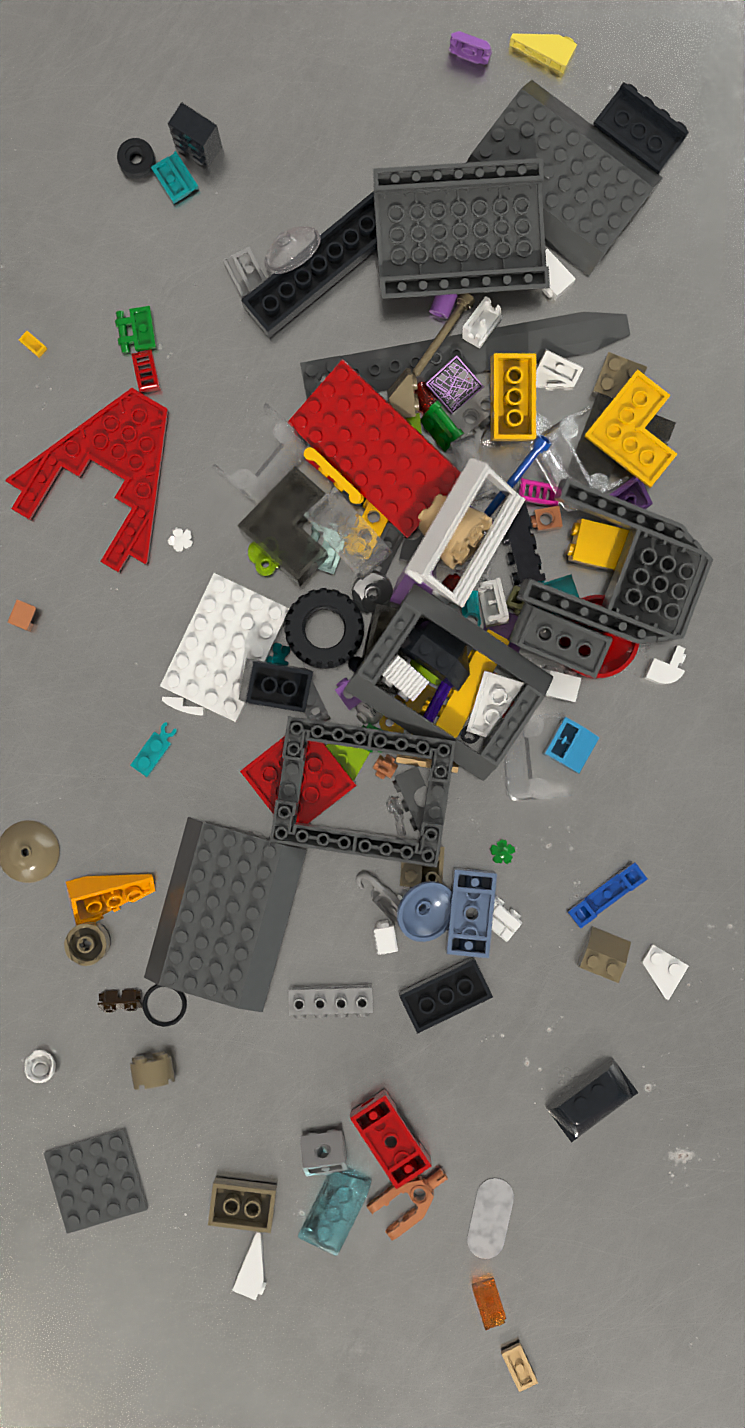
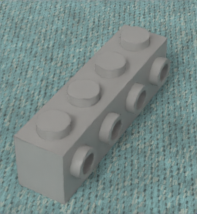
[288,985,373,1019]

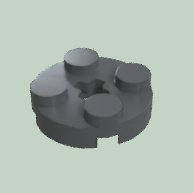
[351,570,393,613]

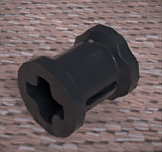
[460,726,480,744]

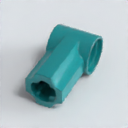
[461,590,481,627]

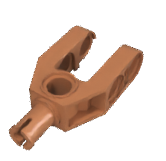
[366,1168,448,1240]

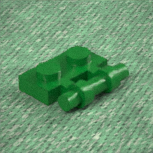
[115,306,156,353]

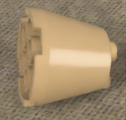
[418,494,492,569]

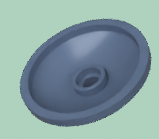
[397,881,452,942]

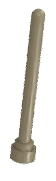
[412,293,475,377]

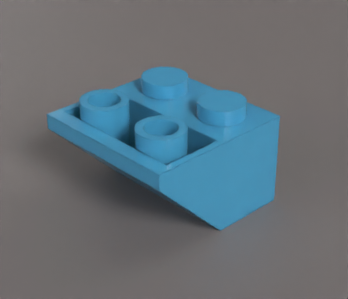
[543,717,600,774]

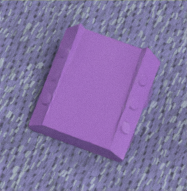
[449,31,492,65]

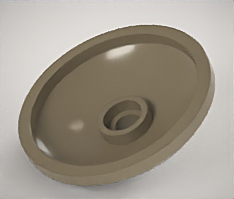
[0,820,60,883]

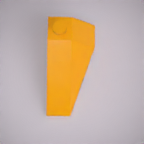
[66,874,155,926]

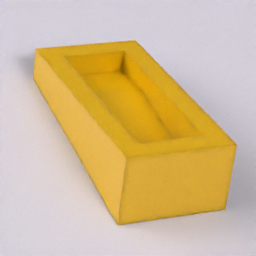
[19,331,48,358]

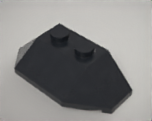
[399,620,470,692]

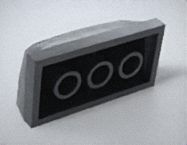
[546,1058,638,1143]

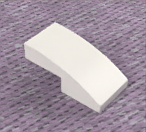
[162,697,206,716]

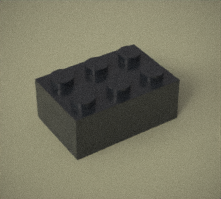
[168,102,222,167]
[239,658,313,713]

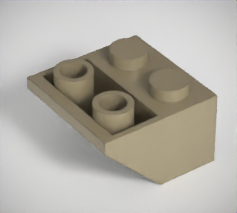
[387,368,419,418]
[399,846,445,887]

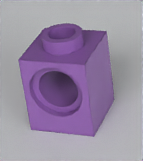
[335,678,362,711]

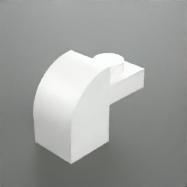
[643,645,686,684]

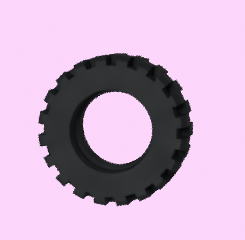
[284,588,364,669]

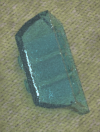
[297,1166,372,1256]

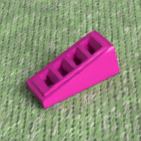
[519,478,559,507]

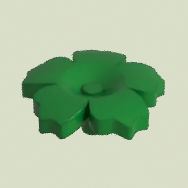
[490,839,515,864]

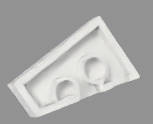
[466,671,526,737]

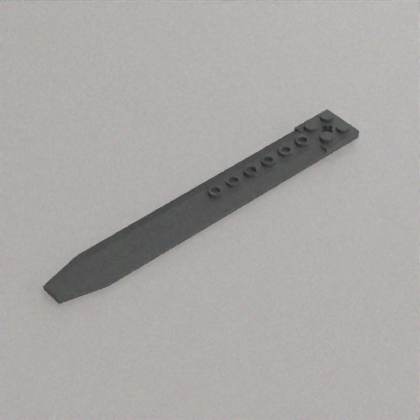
[300,312,631,399]

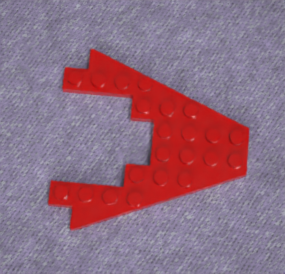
[5,388,168,573]

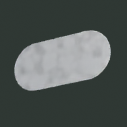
[467,1178,514,1259]

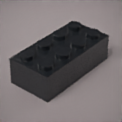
[399,957,493,1034]

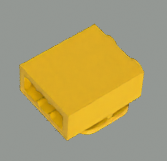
[567,519,629,572]

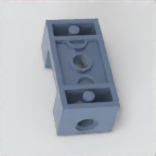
[445,868,497,958]

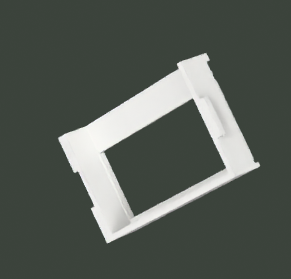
[404,458,525,608]

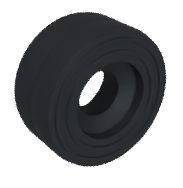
[117,138,156,179]

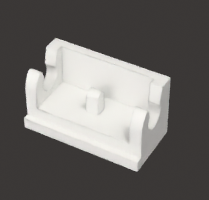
[462,296,502,348]
[478,578,509,628]

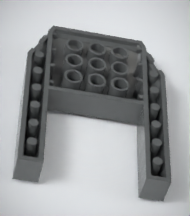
[517,478,713,644]

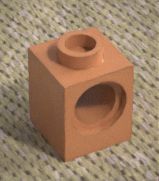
[530,506,563,533]

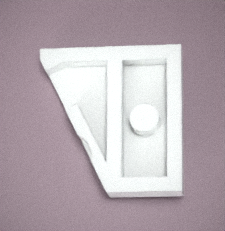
[536,349,583,388]
[641,944,689,1001]

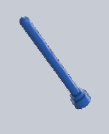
[484,434,552,517]

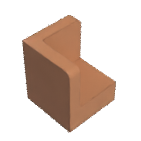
[7,600,36,632]

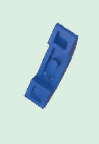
[568,862,648,929]

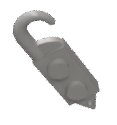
[356,872,401,930]

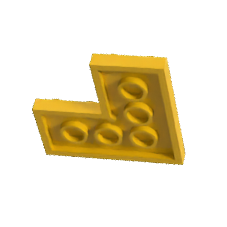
[584,369,677,488]

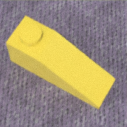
[509,34,577,74]

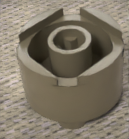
[64,922,110,966]
[129,1051,175,1090]

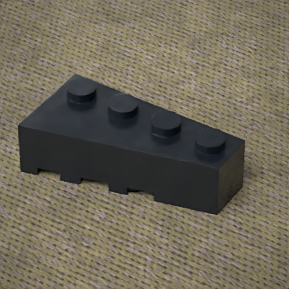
[497,501,546,587]

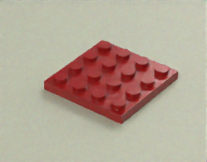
[240,736,357,824]

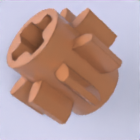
[373,754,398,780]

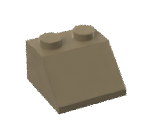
[577,926,631,983]

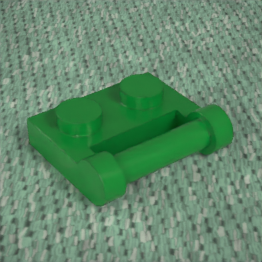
[420,401,464,452]

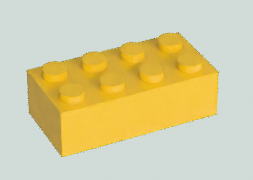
[491,353,536,441]

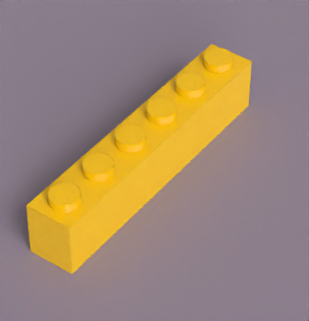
[434,629,510,738]

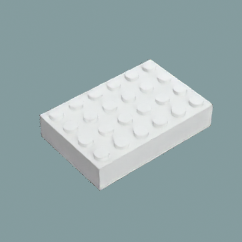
[160,573,290,722]

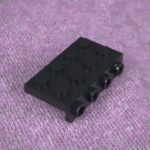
[593,82,689,174]

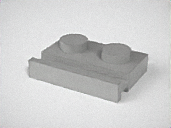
[223,246,266,298]

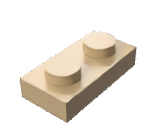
[501,1342,538,1392]

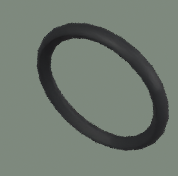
[142,984,187,1027]

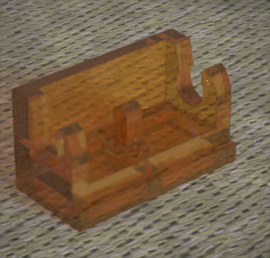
[472,1277,506,1331]

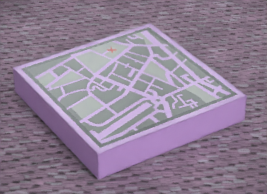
[425,355,484,414]

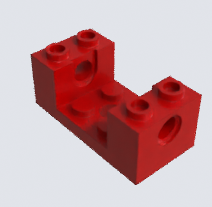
[350,1089,432,1190]

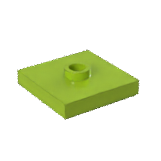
[326,744,370,781]

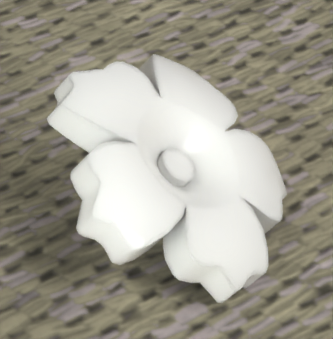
[167,527,193,552]

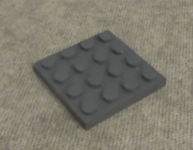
[43,1128,148,1234]

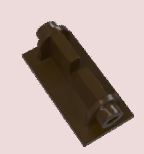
[98,989,142,1013]

